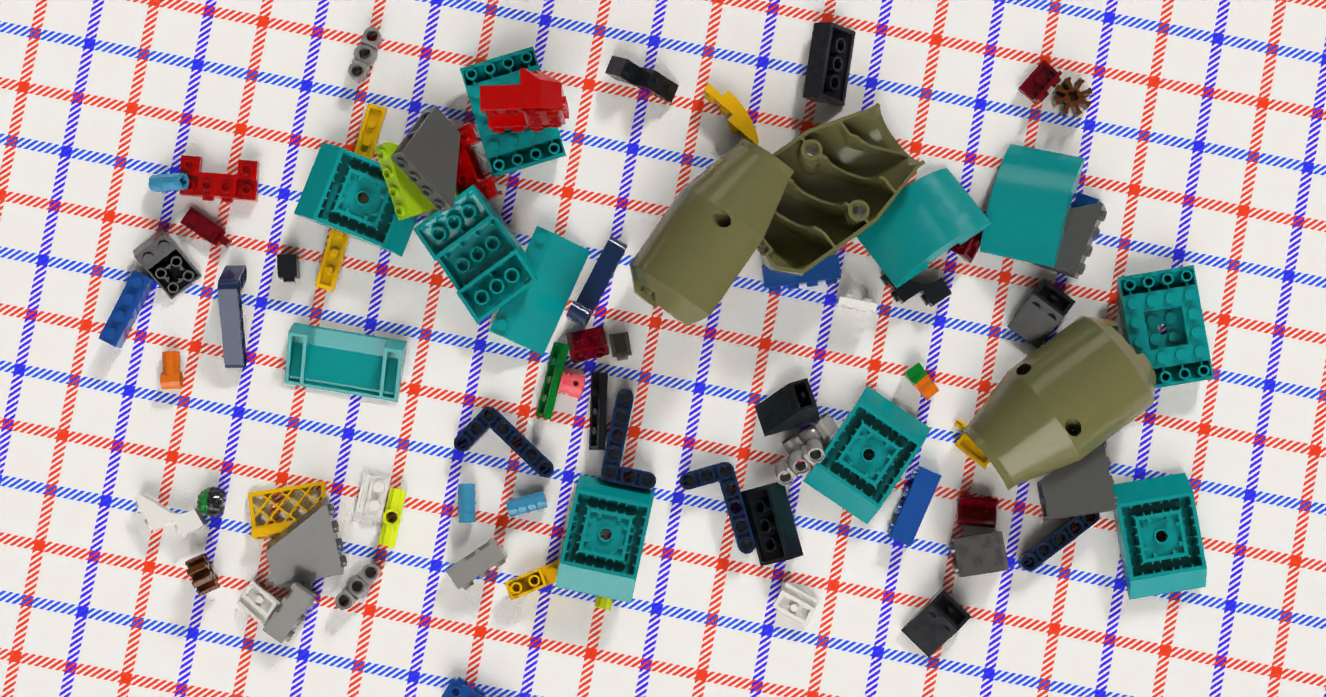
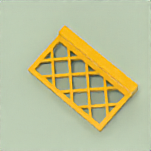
[248,481,327,540]

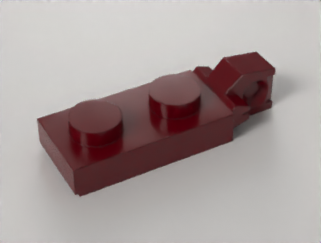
[180,207,232,248]

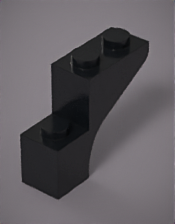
[605,56,679,103]
[880,271,952,307]

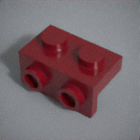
[1018,60,1062,104]
[566,326,610,363]
[956,494,998,528]

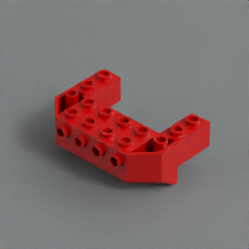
[480,68,569,133]

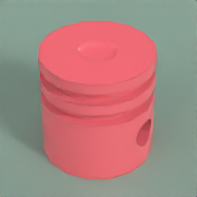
[558,371,586,399]

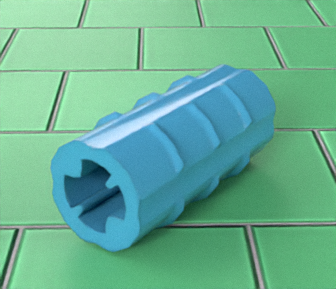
[148,172,189,192]
[457,483,476,523]
[506,491,547,517]

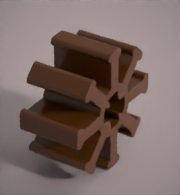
[1051,77,1092,118]
[185,553,220,596]

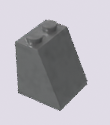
[949,531,1009,577]

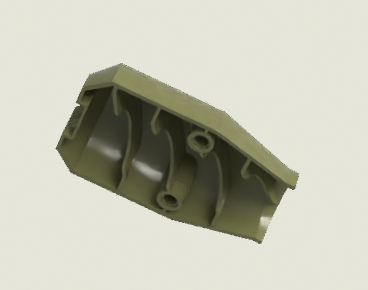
[757,103,925,276]
[629,139,794,326]
[960,316,1156,490]

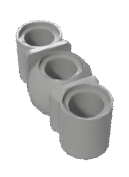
[348,27,383,82]
[782,413,839,455]
[775,439,825,486]
[335,563,381,610]

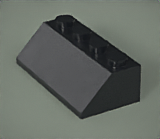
[803,22,856,106]
[741,482,803,566]

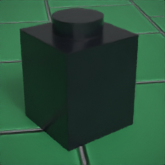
[277,254,300,283]

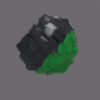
[197,486,226,517]

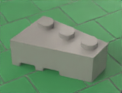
[445,537,508,590]
[263,582,318,644]

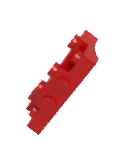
[456,123,503,201]
[179,155,260,203]

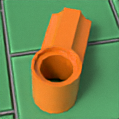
[160,351,183,389]

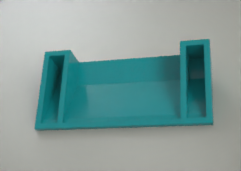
[489,226,590,355]
[284,323,407,402]

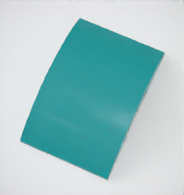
[980,144,1085,268]
[857,168,992,289]
[414,185,538,324]

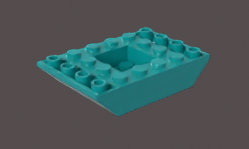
[460,46,566,177]
[294,142,418,257]
[1117,265,1214,388]
[803,386,931,524]
[1112,473,1207,600]
[555,475,655,603]

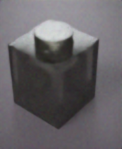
[609,332,632,361]

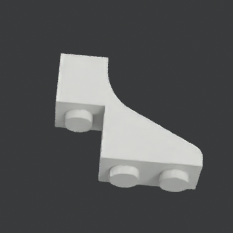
[135,495,207,537]

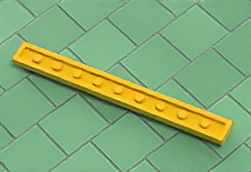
[315,103,387,292]

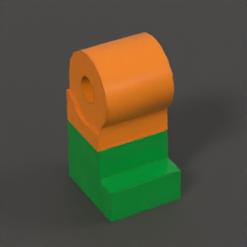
[904,362,939,400]

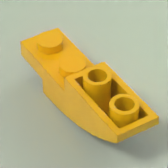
[703,84,759,145]
[504,560,560,600]

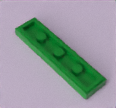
[536,342,569,420]

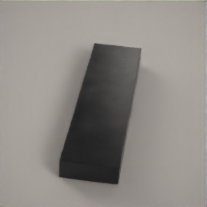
[589,373,608,450]

